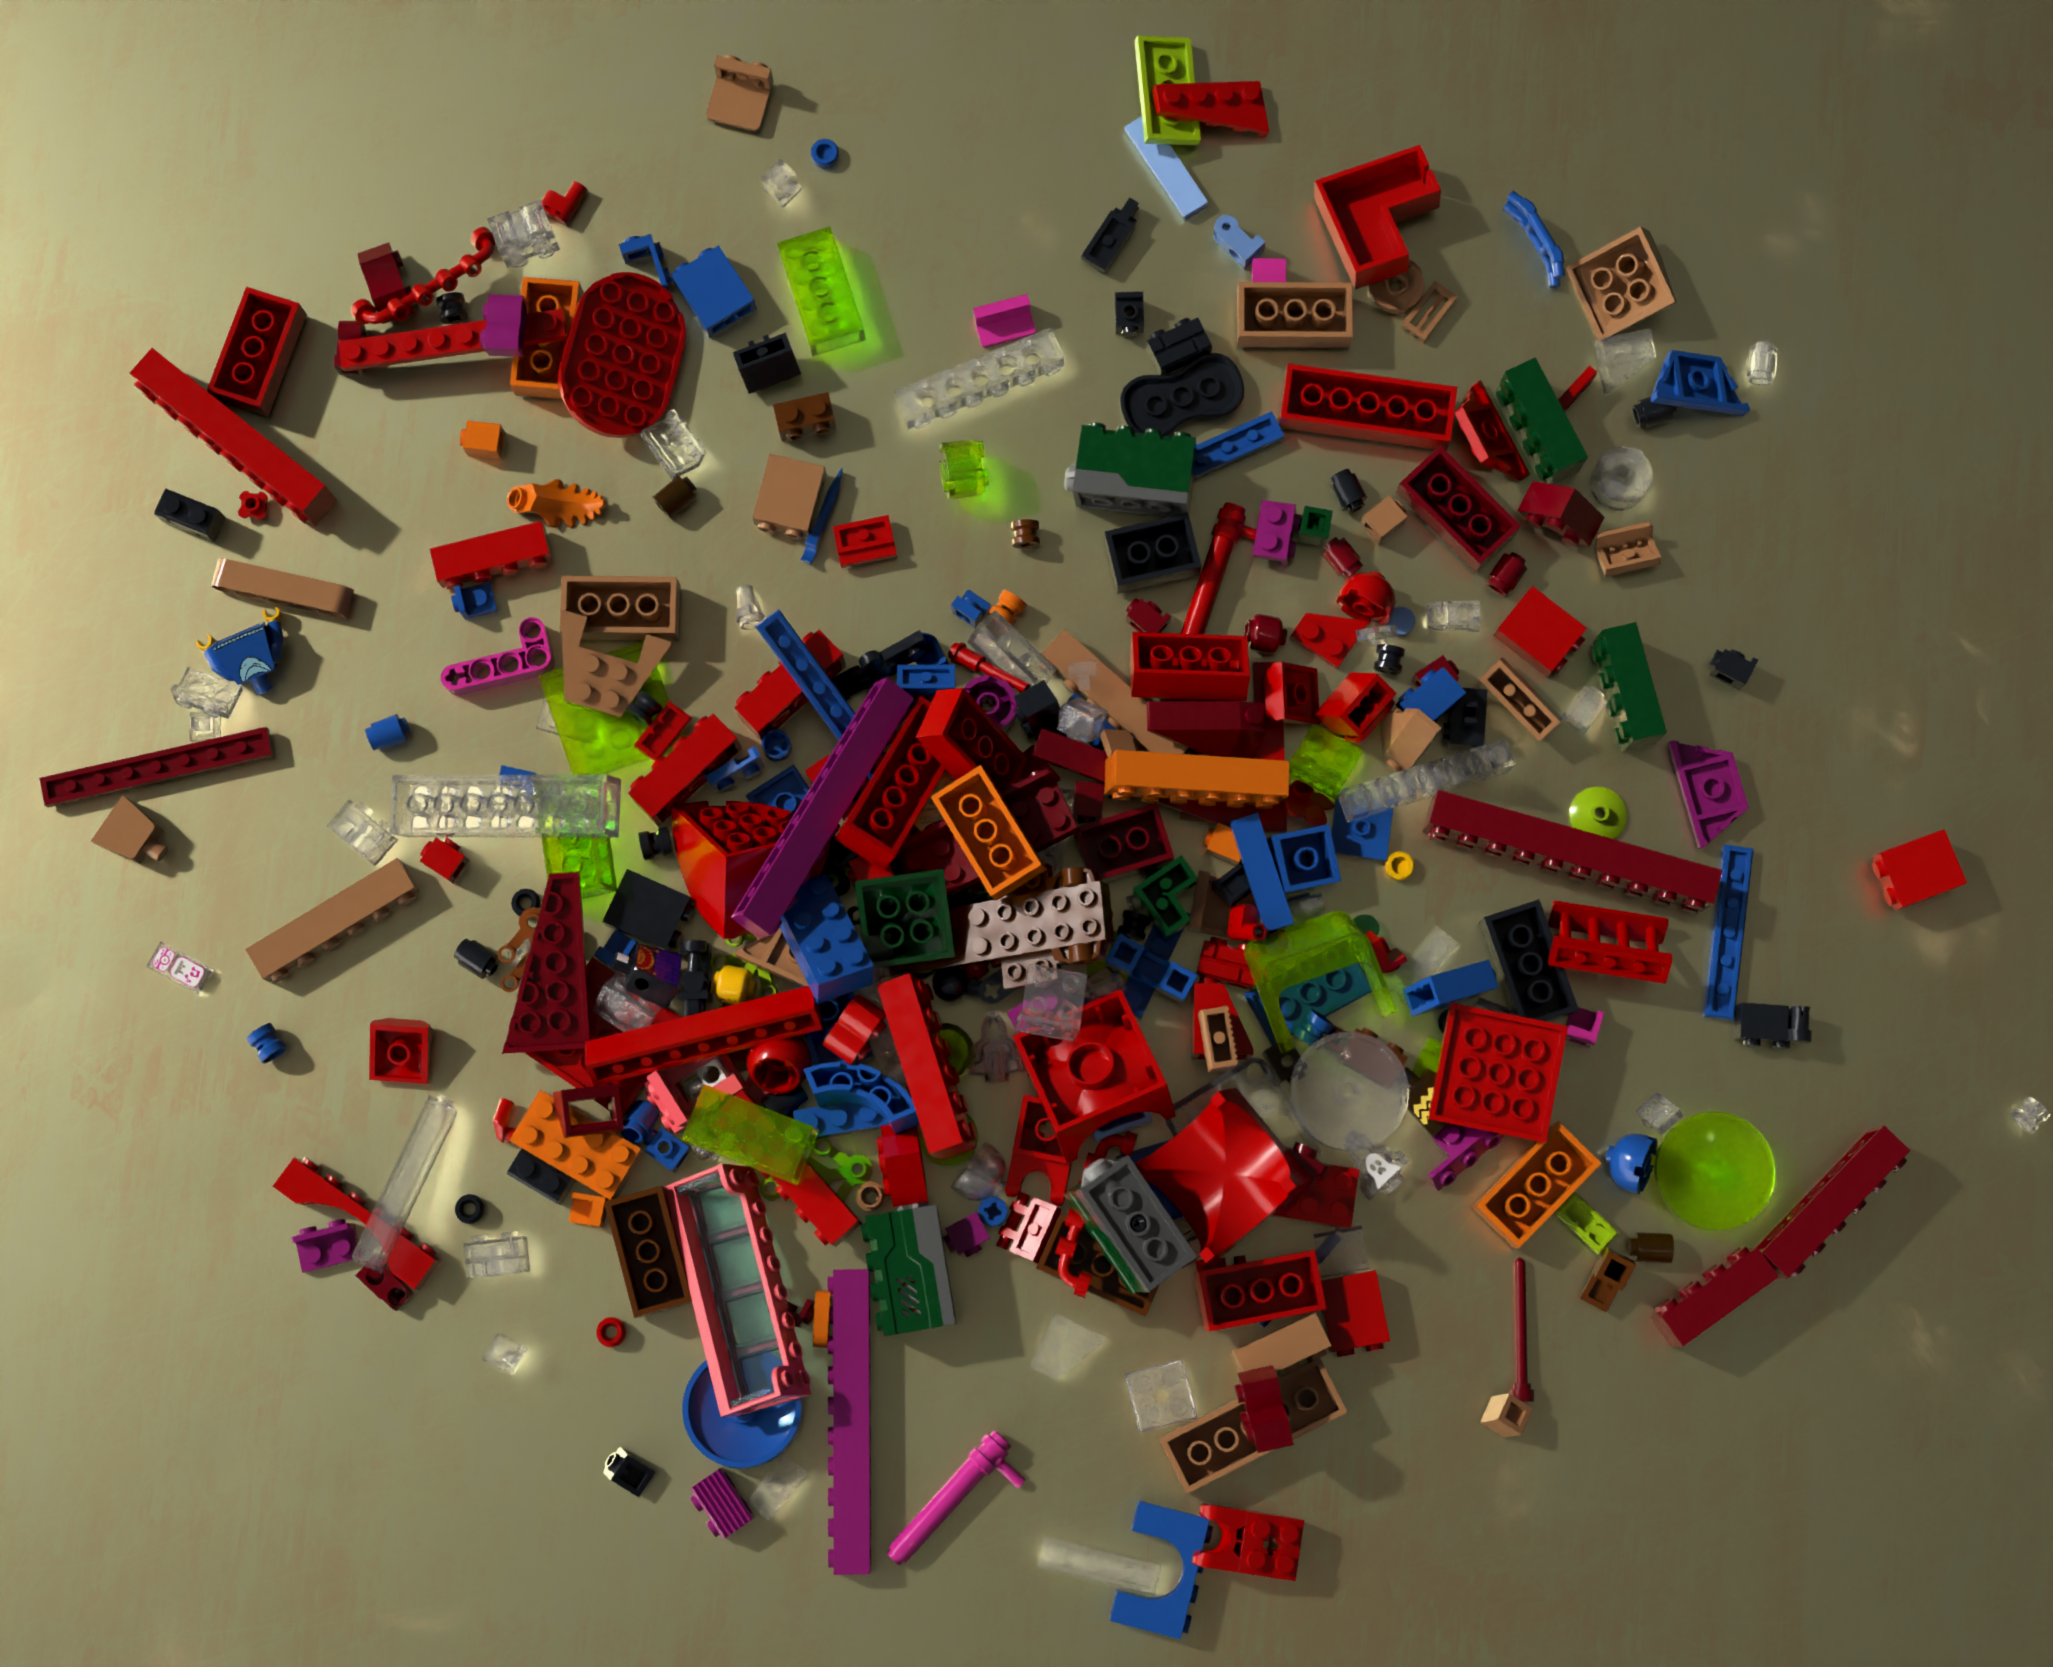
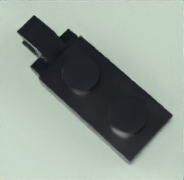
[1081,197,1139,274]

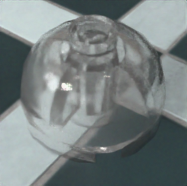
[951,1142,1006,1201]

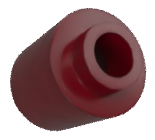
[1322,537,1364,580]
[1487,552,1527,596]

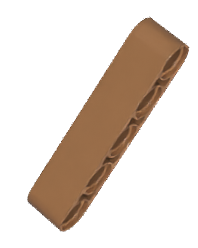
[211,558,354,618]

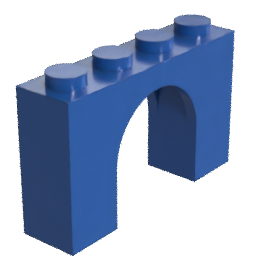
[1109,1500,1213,1640]

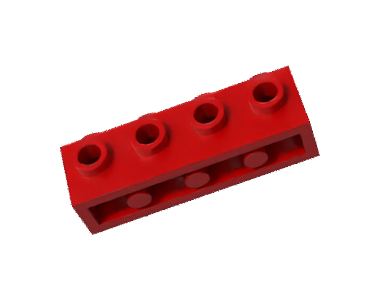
[430,521,553,589]

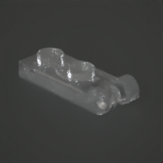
[1384,926,1459,1005]

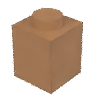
[1360,495,1408,545]

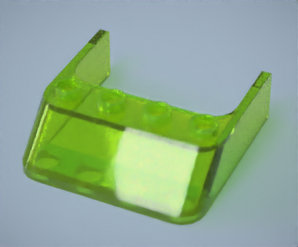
[1244,911,1397,1054]

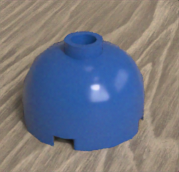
[1605,1134,1658,1194]

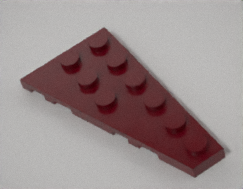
[502,872,591,1054]

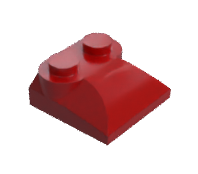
[1263,662,1320,726]
[369,1018,433,1084]

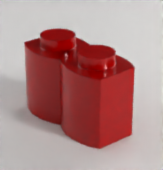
[822,994,887,1065]

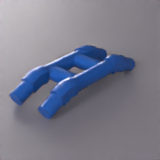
[1502,190,1565,288]

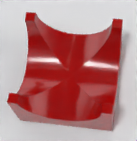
[1013,989,1176,1164]
[1135,1087,1312,1263]

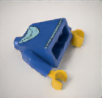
[196,607,284,695]

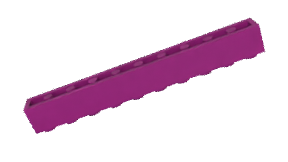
[731,677,914,938]
[827,1269,872,1575]

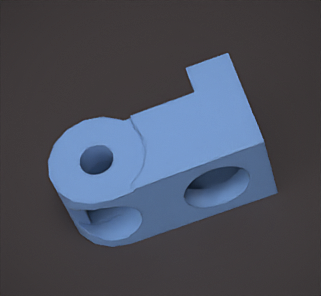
[1213,215,1265,270]

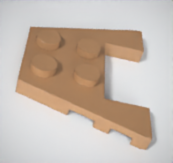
[561,609,672,717]

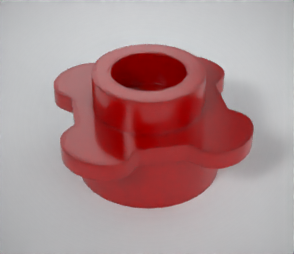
[238,491,268,520]

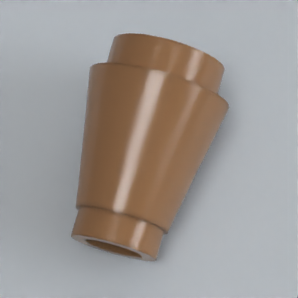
[856,1181,885,1211]

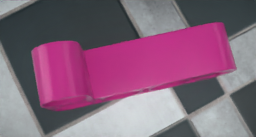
[441,617,555,696]

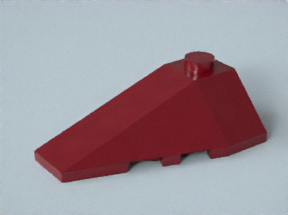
[1146,701,1266,759]

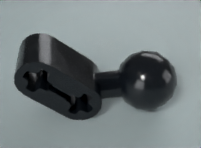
[932,967,1017,1005]

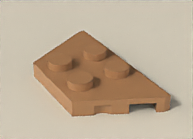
[735,928,839,1002]

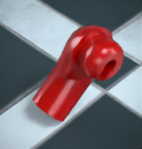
[493,1098,516,1144]

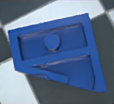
[706,746,765,792]

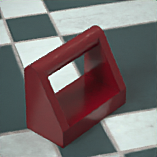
[553,1084,623,1138]

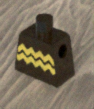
[1396,1067,1445,1137]

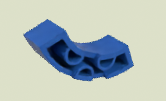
[803,1062,920,1135]

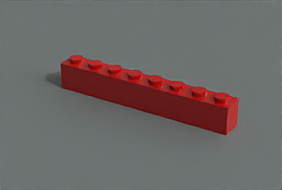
[585,986,823,1086]

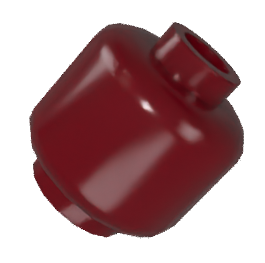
[1244,614,1287,654]

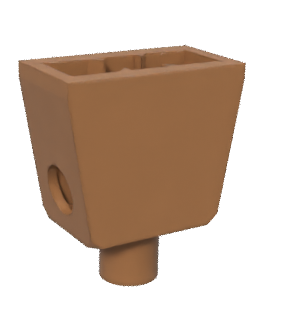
[91,795,168,864]

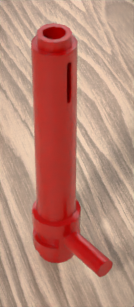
[1180,502,1257,634]

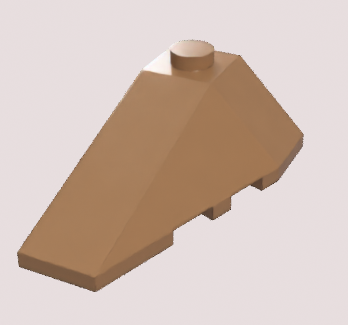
[1380,708,1441,776]

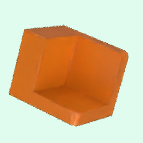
[569,1192,609,1228]

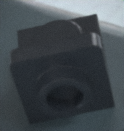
[603,1447,655,1498]

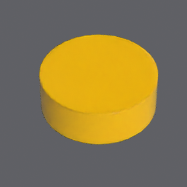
[1385,851,1415,881]

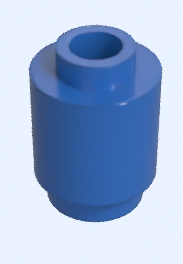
[365,714,411,750]
[621,1100,659,1144]

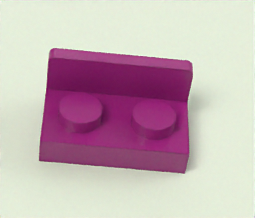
[291,1219,362,1273]

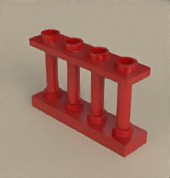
[1548,901,1672,984]

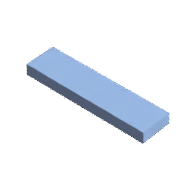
[1124,116,1208,220]

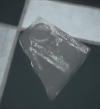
[1593,328,1656,394]

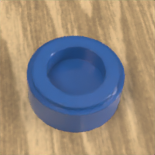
[811,139,839,169]

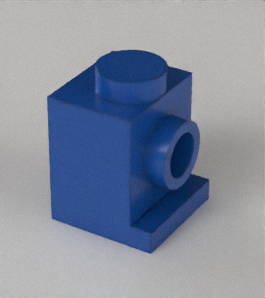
[644,1127,692,1173]

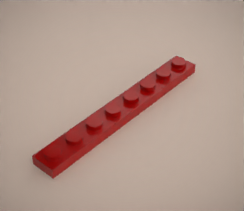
[339,309,567,372]

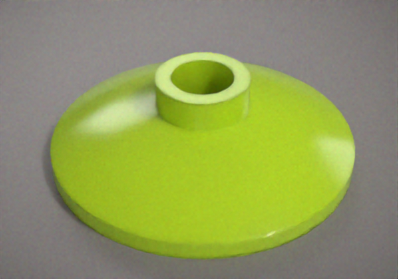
[1569,787,1627,839]

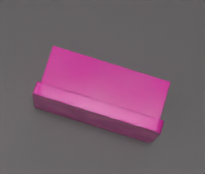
[973,294,1036,348]

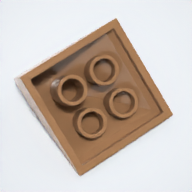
[1566,226,1676,342]

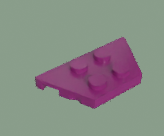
[1667,740,1749,849]

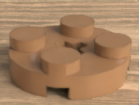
[1368,259,1425,315]

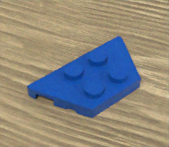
[1651,350,1750,416]

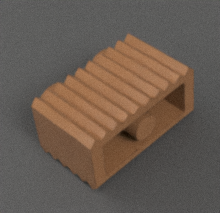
[1198,1006,1239,1072]

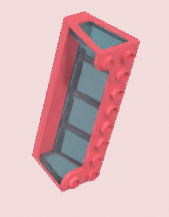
[664,1164,811,1417]

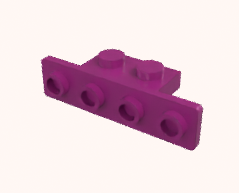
[1428,1123,1505,1191]

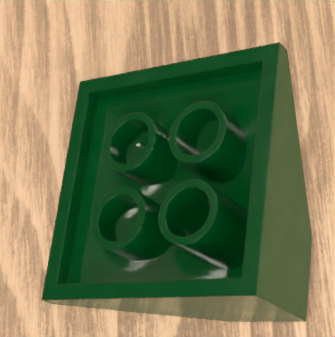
[855,869,955,968]

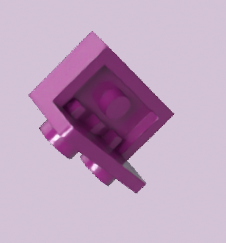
[1252,500,1301,566]

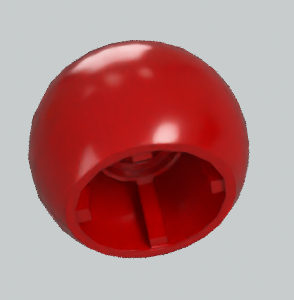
[747,1036,811,1094]

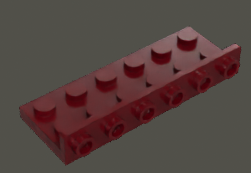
[896,768,1080,898]

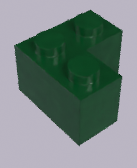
[1132,855,1198,941]

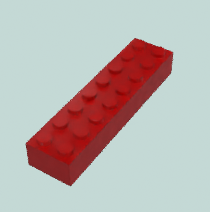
[130,348,338,526]

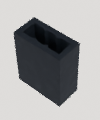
[602,869,695,951]

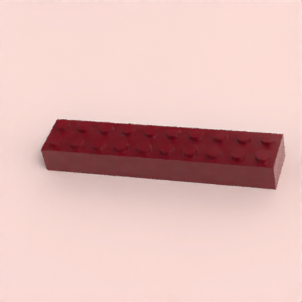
[1422,790,1723,914]

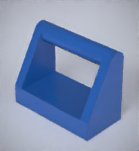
[897,664,956,709]

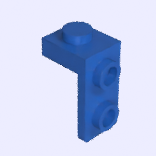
[619,234,673,292]

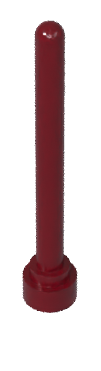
[1510,1258,1534,1402]

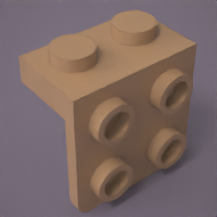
[706,55,774,132]

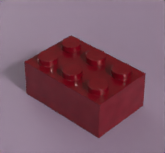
[1074,802,1174,883]

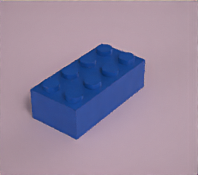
[780,873,874,1004]

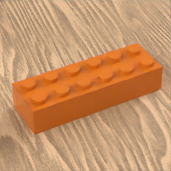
[1104,750,1289,809]

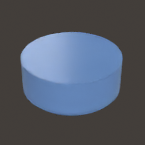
[1386,607,1416,637]

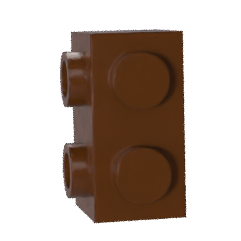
[773,392,837,441]

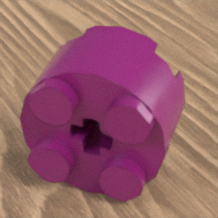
[964,675,1017,733]

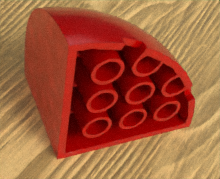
[672,801,830,940]

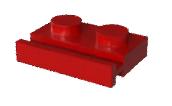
[833,515,897,568]

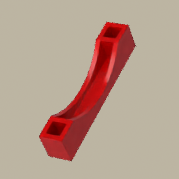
[272,1157,441,1290]

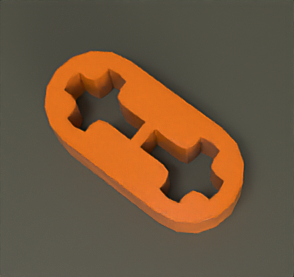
[813,1290,831,1348]

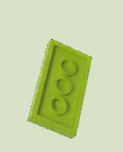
[1135,35,1201,145]

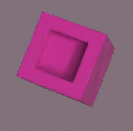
[1252,258,1286,282]
[1566,1007,1604,1048]

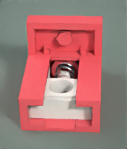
[644,1053,749,1133]

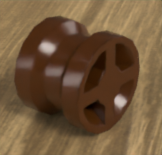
[1011,519,1040,549]

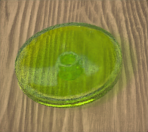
[1654,1111,1775,1231]

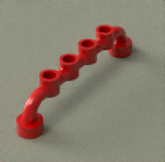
[351,227,496,325]
[1055,1131,1138,1298]

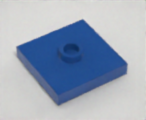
[1331,796,1394,862]

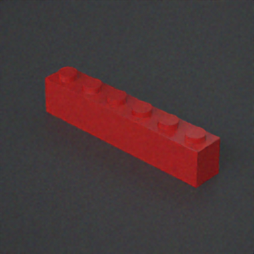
[715,1089,862,1247]

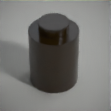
[652,476,697,519]
[1628,1232,1674,1263]

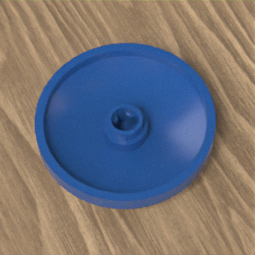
[682,1347,803,1469]

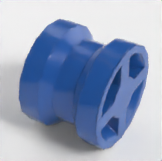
[978,1197,1008,1227]

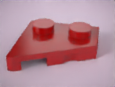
[1290,613,1368,669]

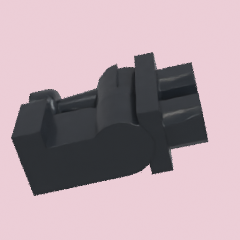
[678,940,713,1016]

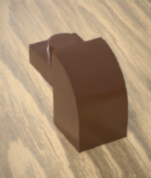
[1579,1247,1636,1312]

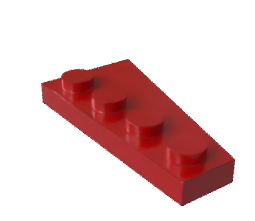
[1152,81,1270,137]

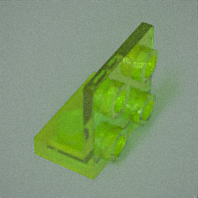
[1289,724,1362,800]

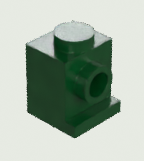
[1297,506,1333,546]

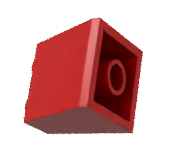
[1191,978,1253,1060]

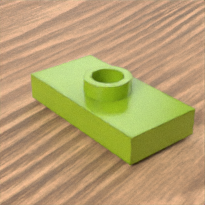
[1554,1192,1619,1255]

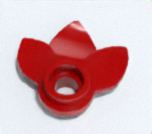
[1285,780,1335,826]

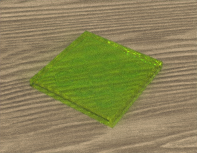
[538,641,682,784]

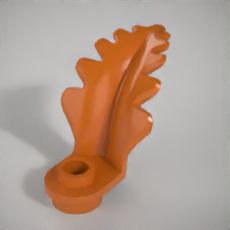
[507,479,607,528]

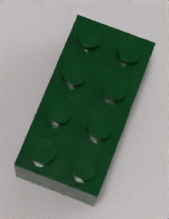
[1496,357,1588,485]
[1590,622,1667,752]

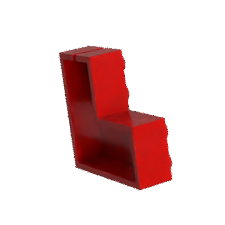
[1314,145,1441,290]

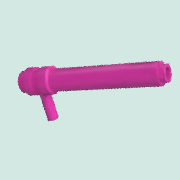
[887,1430,1025,1566]

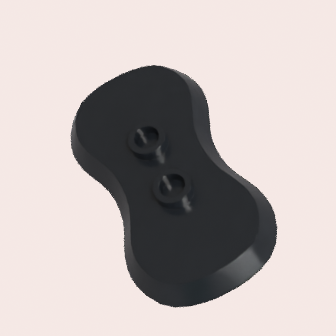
[1120,353,1244,436]

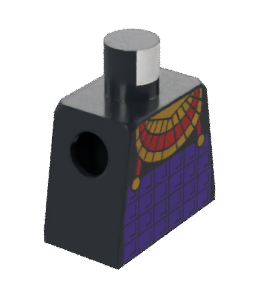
[611,944,682,1009]

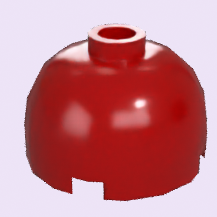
[1336,571,1396,625]

